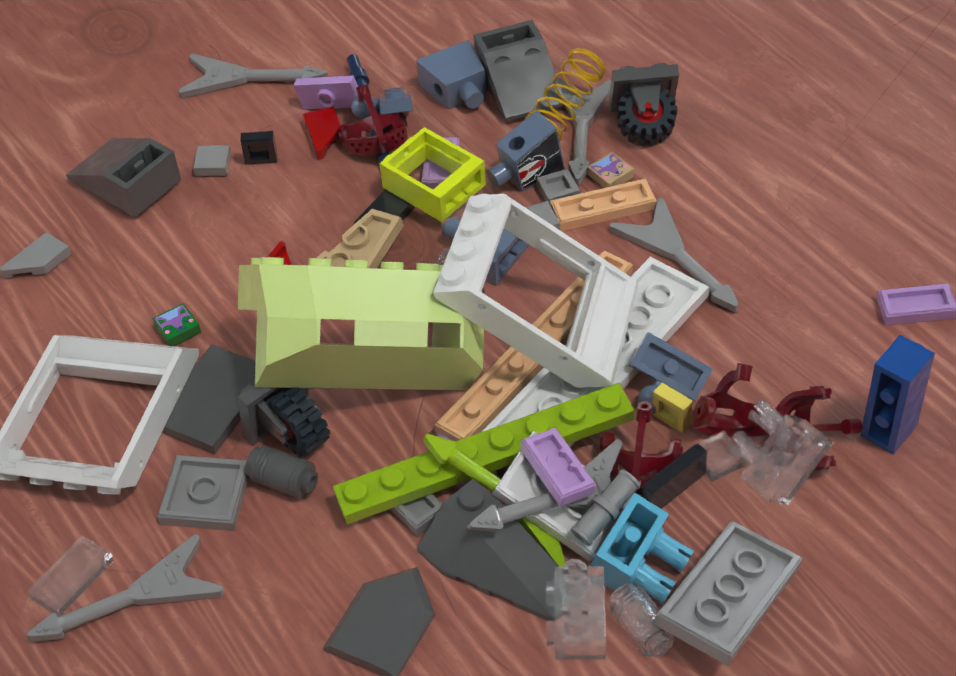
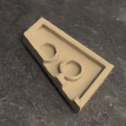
[317,209,404,269]

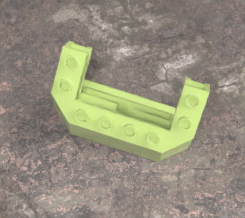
[238,257,484,390]

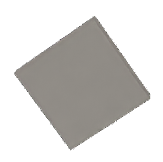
[157,455,249,531]

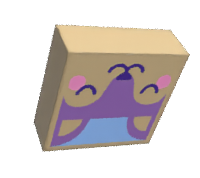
[587,152,634,188]

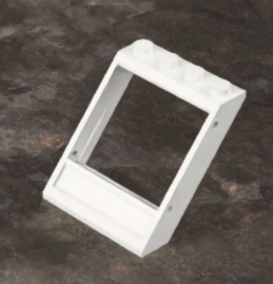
[433,194,638,388]
[0,335,199,495]

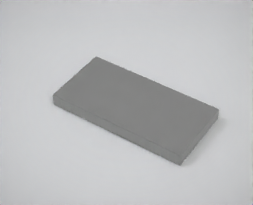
[654,521,803,666]

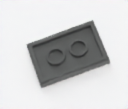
[162,344,256,454]

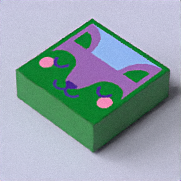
[152,303,201,346]

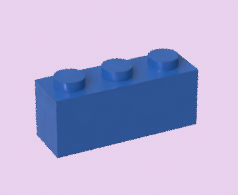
[860,335,935,455]

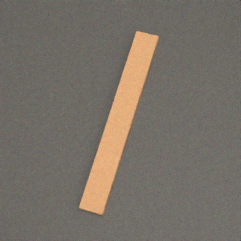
[435,250,633,442]

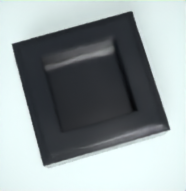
[240,131,278,164]

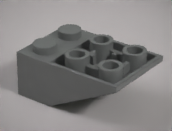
[473,20,565,122]
[66,138,181,217]

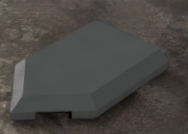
[323,567,435,676]

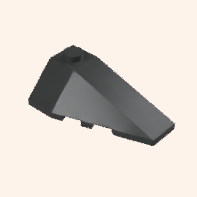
[417,479,586,625]

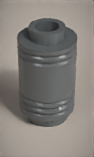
[245,446,318,499]

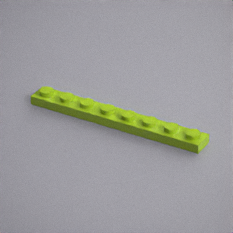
[333,383,635,524]

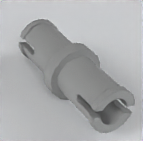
[570,469,641,547]

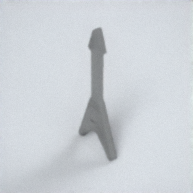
[178,54,328,98]
[557,78,611,185]
[610,198,738,312]
[467,439,633,532]
[27,534,224,642]

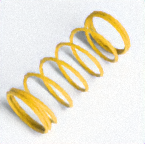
[524,48,605,142]

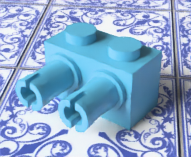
[585,492,694,604]

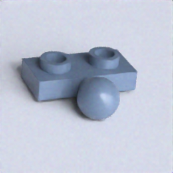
[351,87,413,119]
[629,332,713,414]

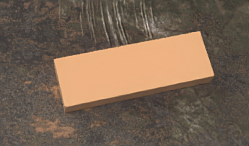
[550,178,657,231]

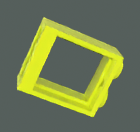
[379,127,486,222]

